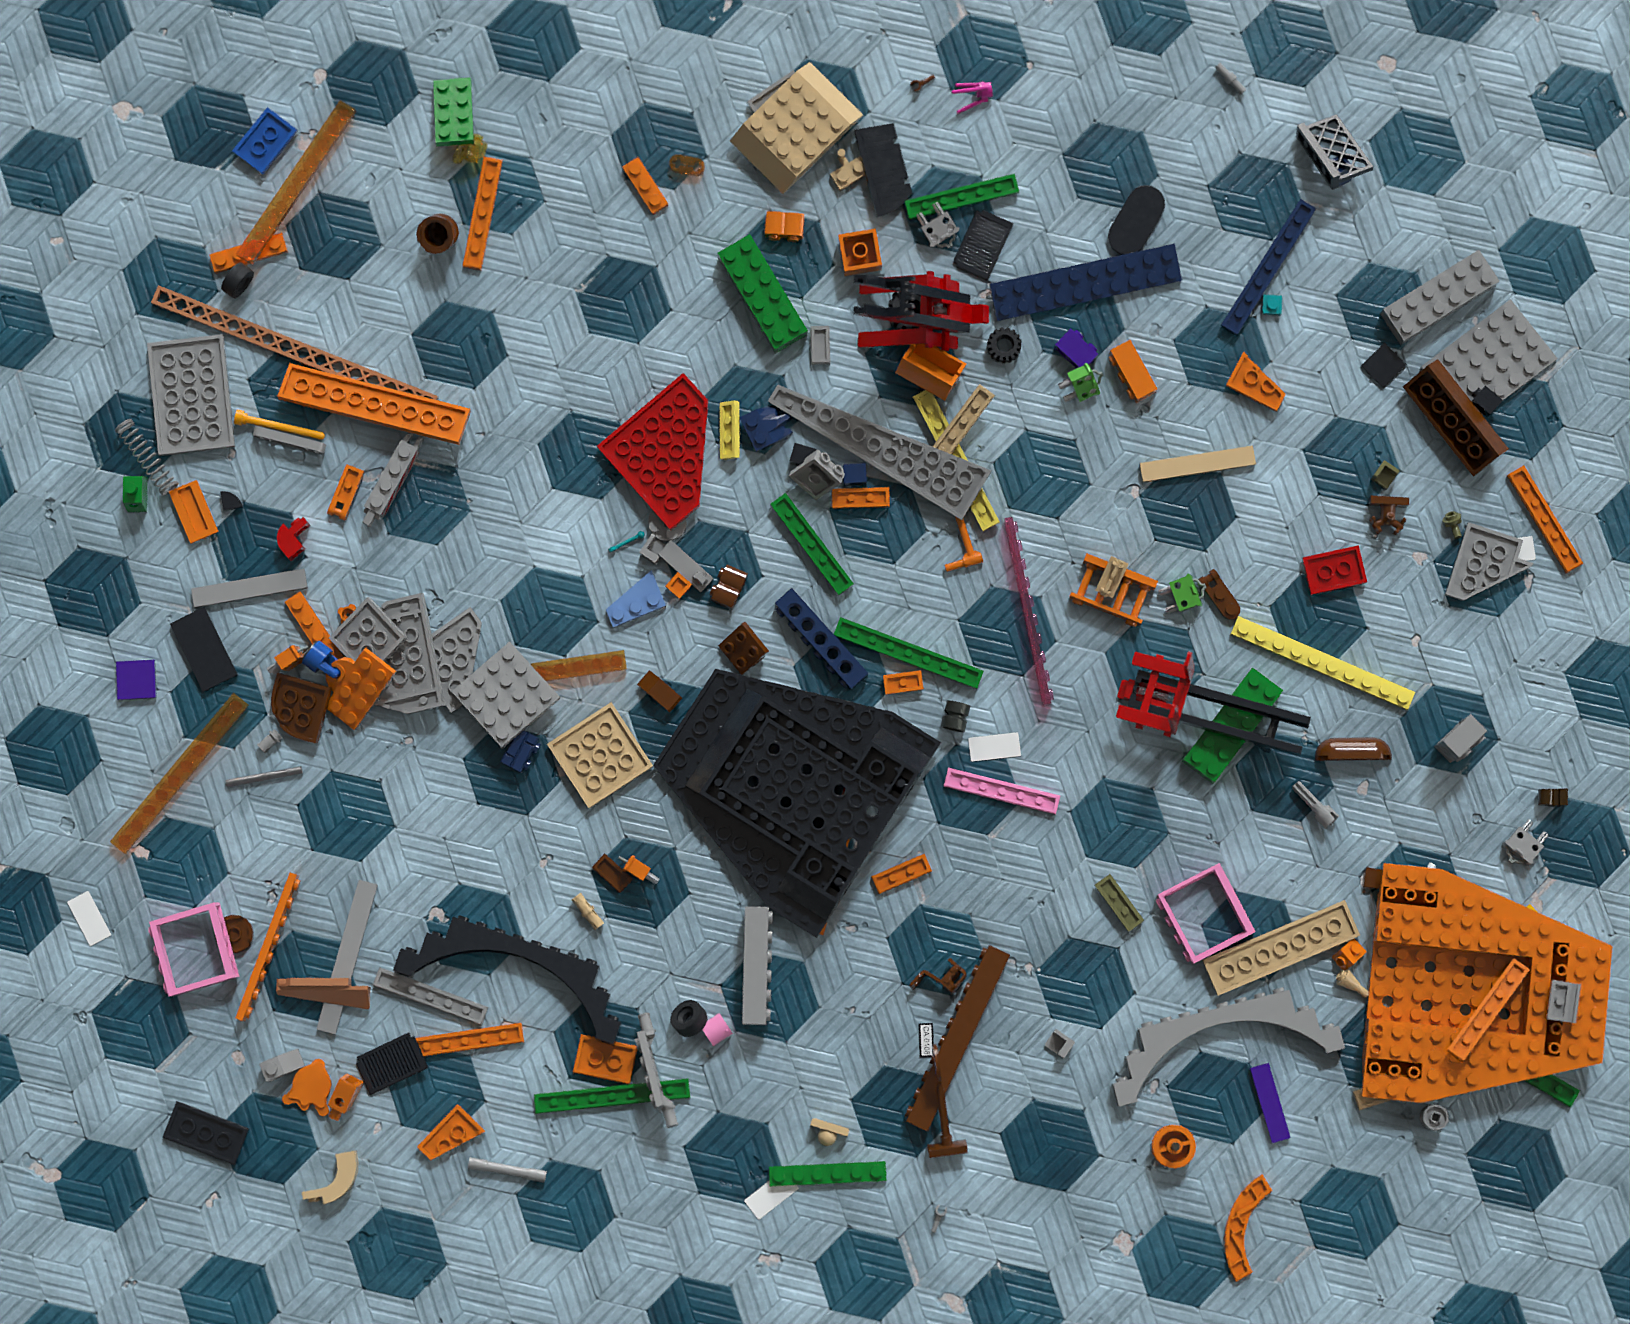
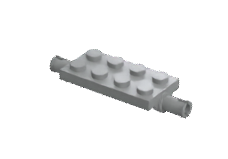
[635,1013,678,1128]

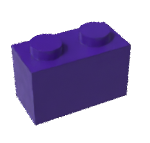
[1054,328,1098,369]

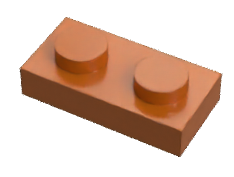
[883,670,924,695]

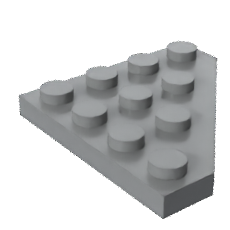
[432,607,482,713]

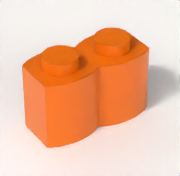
[765,211,805,242]

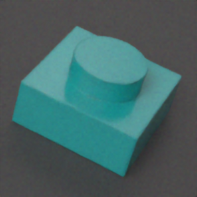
[1262,295,1282,316]

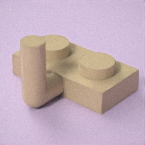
[830,149,865,191]

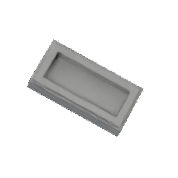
[810,326,830,365]

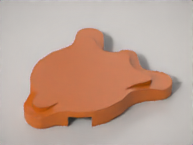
[282,1059,332,1116]

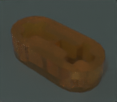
[669,154,705,177]

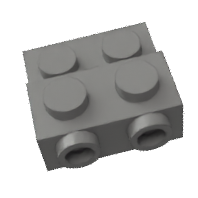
[789,449,845,500]

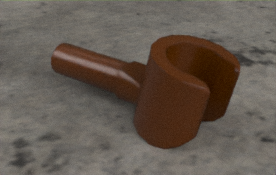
[910,74,935,93]

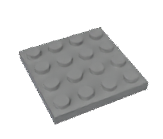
[451,642,561,749]

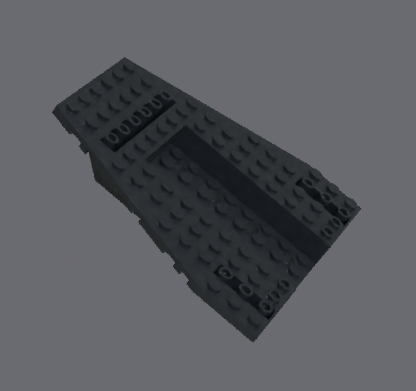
[653,669,941,938]

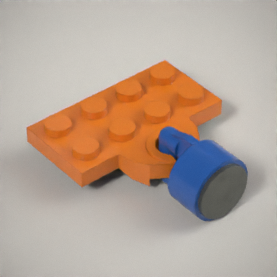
[302,641,396,730]

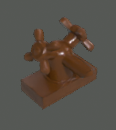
[1368,495,1409,535]

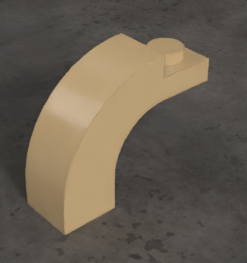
[302,1151,359,1204]

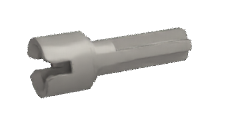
[1292,781,1339,829]

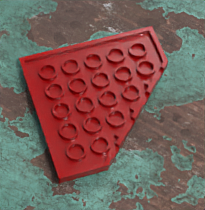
[597,373,709,531]

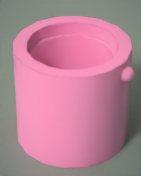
[702,1013,733,1046]

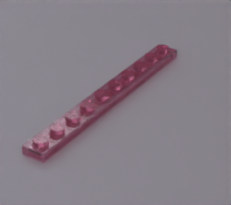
[1004,517,1054,707]

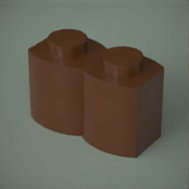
[709,565,748,610]

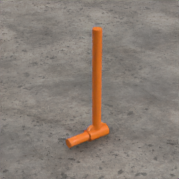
[944,516,983,572]

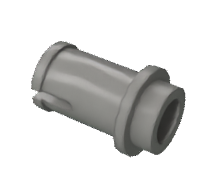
[257,729,282,753]

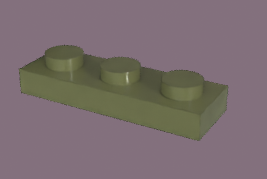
[1094,874,1144,932]

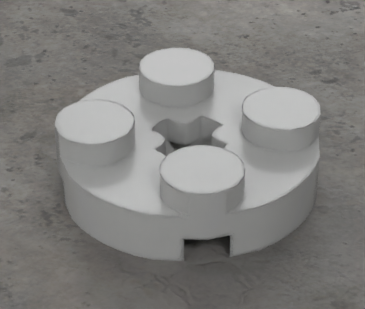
[648,510,687,542]

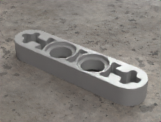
[252,426,326,454]

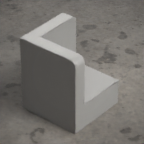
[639,534,666,565]
[1045,1029,1075,1058]

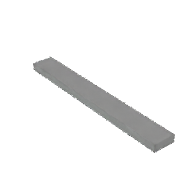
[317,880,378,1034]

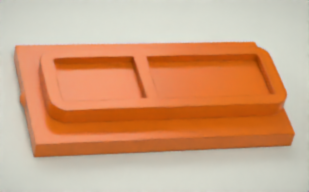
[169,480,219,544]

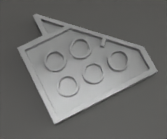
[1445,522,1533,601]

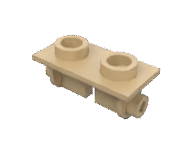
[1095,556,1129,598]

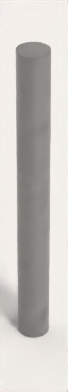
[225,766,303,787]

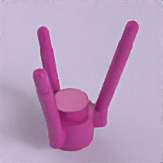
[951,82,993,114]

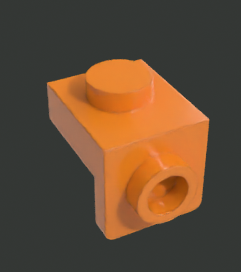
[1332,938,1367,971]

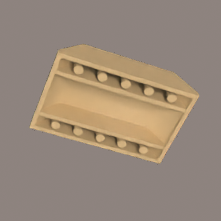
[730,62,863,194]

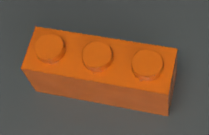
[1108,340,1157,403]

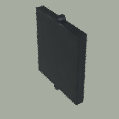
[1361,342,1407,388]

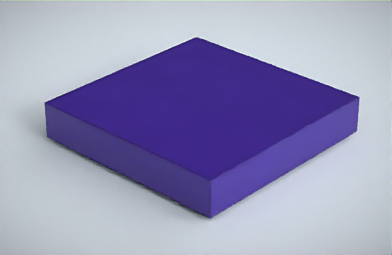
[116,659,157,700]

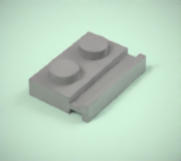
[1546,980,1581,1023]

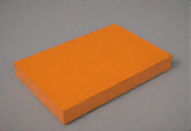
[573,1034,638,1084]

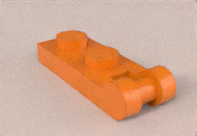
[327,464,365,521]

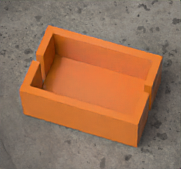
[895,344,966,401]

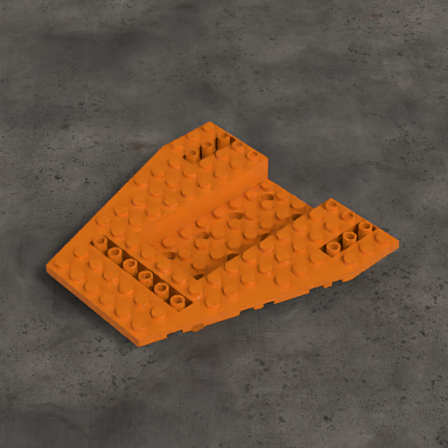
[1361,863,1613,1103]

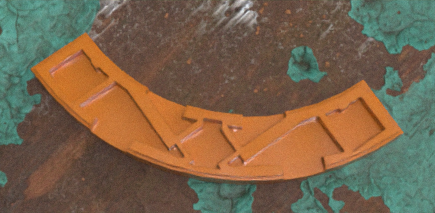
[1224,1174,1272,1282]

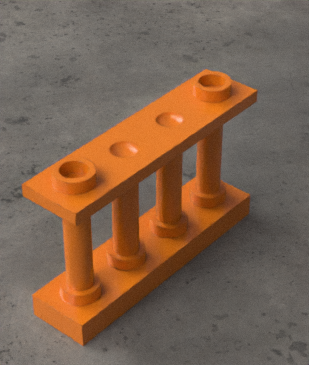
[1069,553,1158,627]

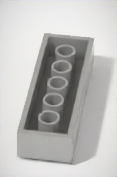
[1380,250,1500,345]
[742,907,773,1025]

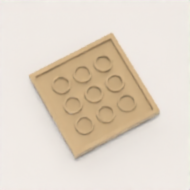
[547,702,653,808]

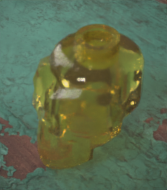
[451,134,488,164]

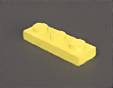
[720,400,740,460]

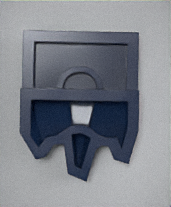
[739,406,793,452]

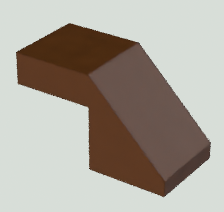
[637,670,682,712]

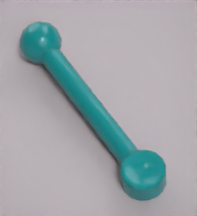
[608,531,645,553]

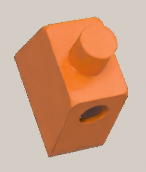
[328,1073,364,1121]

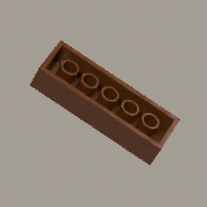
[1402,359,1509,477]

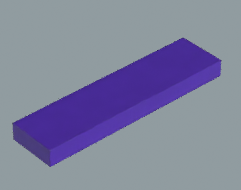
[1250,1063,1291,1143]

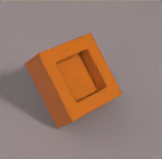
[665,572,692,599]

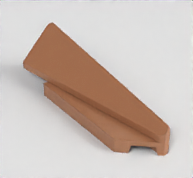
[276,978,371,1009]

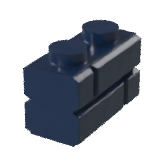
[500,731,541,774]

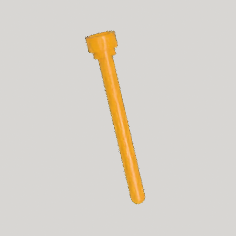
[234,409,325,440]

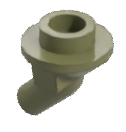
[1442,511,1462,539]

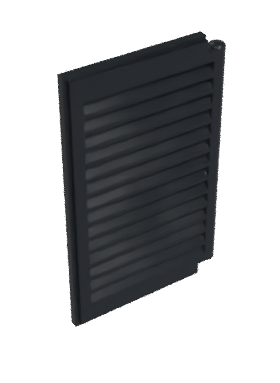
[953,210,1014,281]
[356,1032,429,1095]

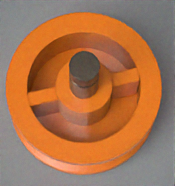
[1151,1125,1196,1168]

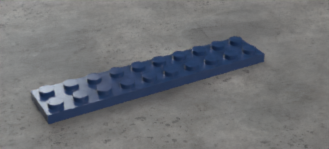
[989,243,1182,321]

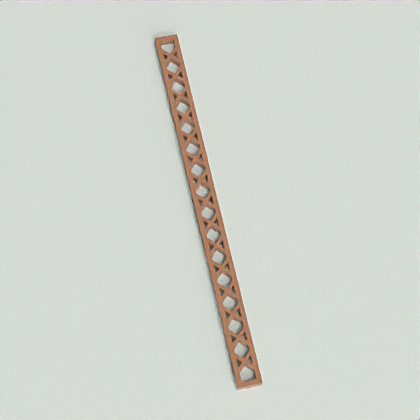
[151,285,439,400]

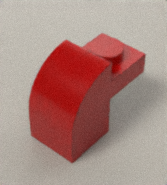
[277,517,310,561]

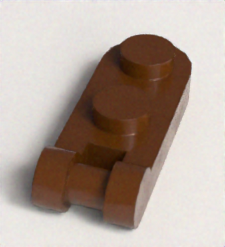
[1198,569,1241,620]

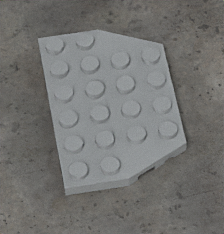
[373,593,445,714]

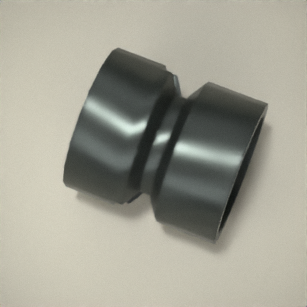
[941,700,971,732]

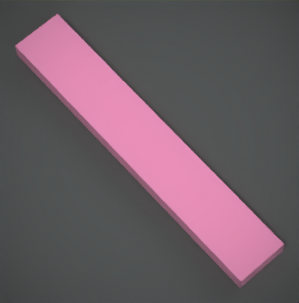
[944,768,1060,815]

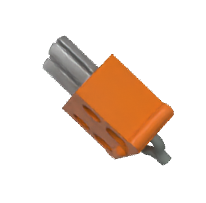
[267,645,309,675]
[618,856,659,884]

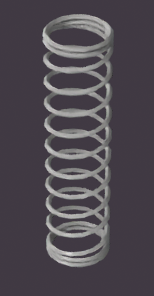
[115,419,179,495]

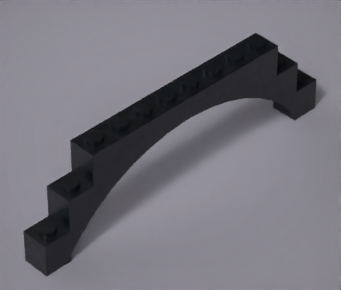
[393,915,622,1046]

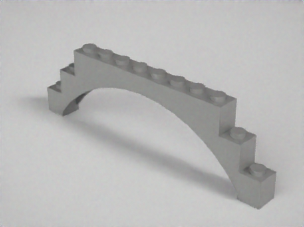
[1112,987,1345,1106]

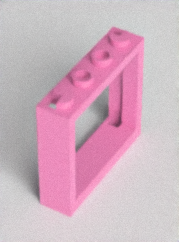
[1155,863,1256,964]
[148,902,240,997]

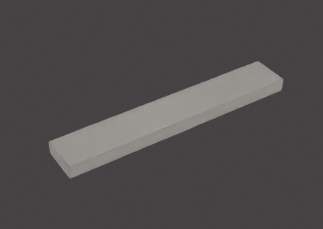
[191,569,308,608]
[373,967,489,1025]

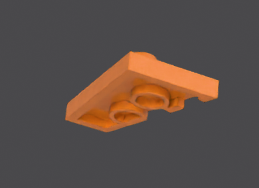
[1226,351,1286,412]
[417,1104,485,1160]

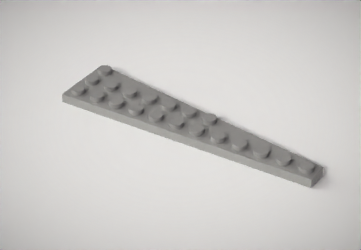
[768,385,992,520]

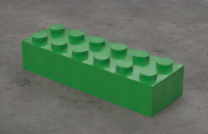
[717,234,808,354]
[1182,667,1283,784]

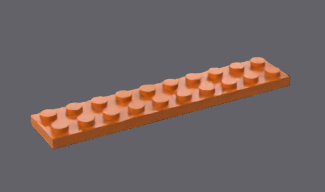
[277,363,471,445]

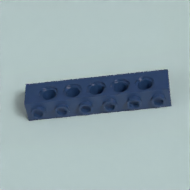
[774,588,868,690]

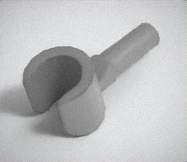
[931,1205,947,1233]

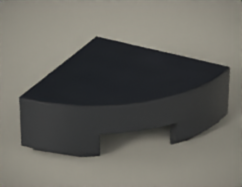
[220,491,243,511]

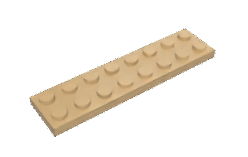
[1202,900,1360,996]

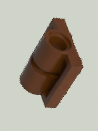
[718,622,769,675]

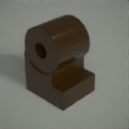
[1538,788,1568,807]

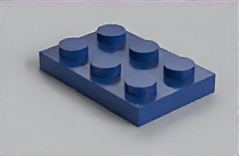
[232,107,298,175]

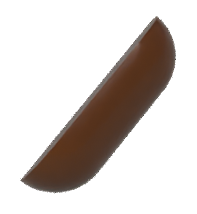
[1315,737,1392,761]

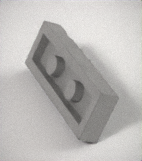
[658,540,714,593]

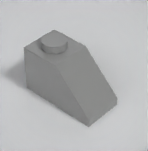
[259,1049,305,1082]

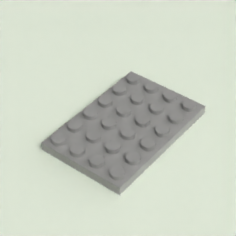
[1420,299,1558,415]
[147,334,235,456]

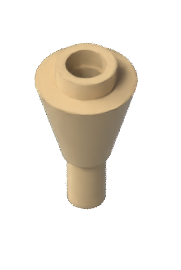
[1336,969,1369,998]

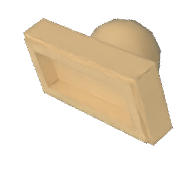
[810,1118,849,1146]

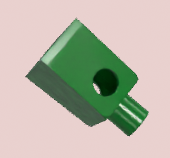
[123,476,148,512]

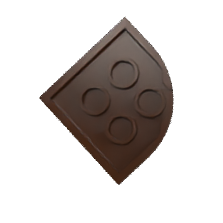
[271,673,332,744]

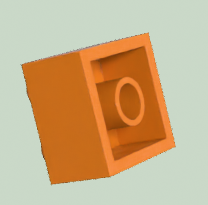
[838,228,882,276]

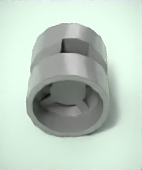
[1419,1105,1449,1130]

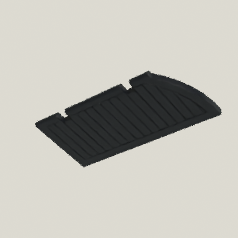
[854,123,913,217]

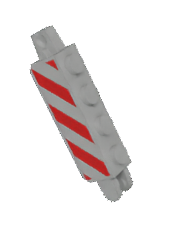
[363,432,425,527]

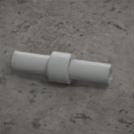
[1215,63,1246,95]

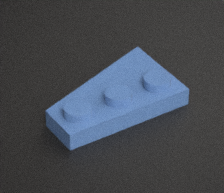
[606,570,666,628]

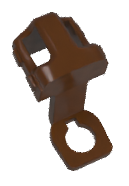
[909,958,967,995]

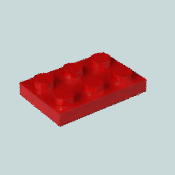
[1302,545,1367,595]

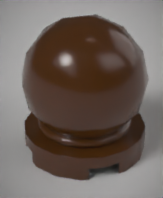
[416,213,459,254]

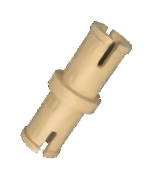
[571,893,604,930]

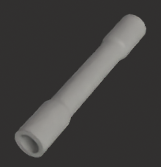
[468,1157,547,1183]

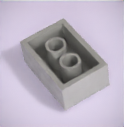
[1434,714,1487,763]

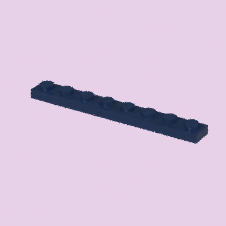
[1221,199,1317,336]

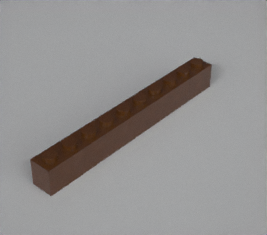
[904,945,1010,1131]

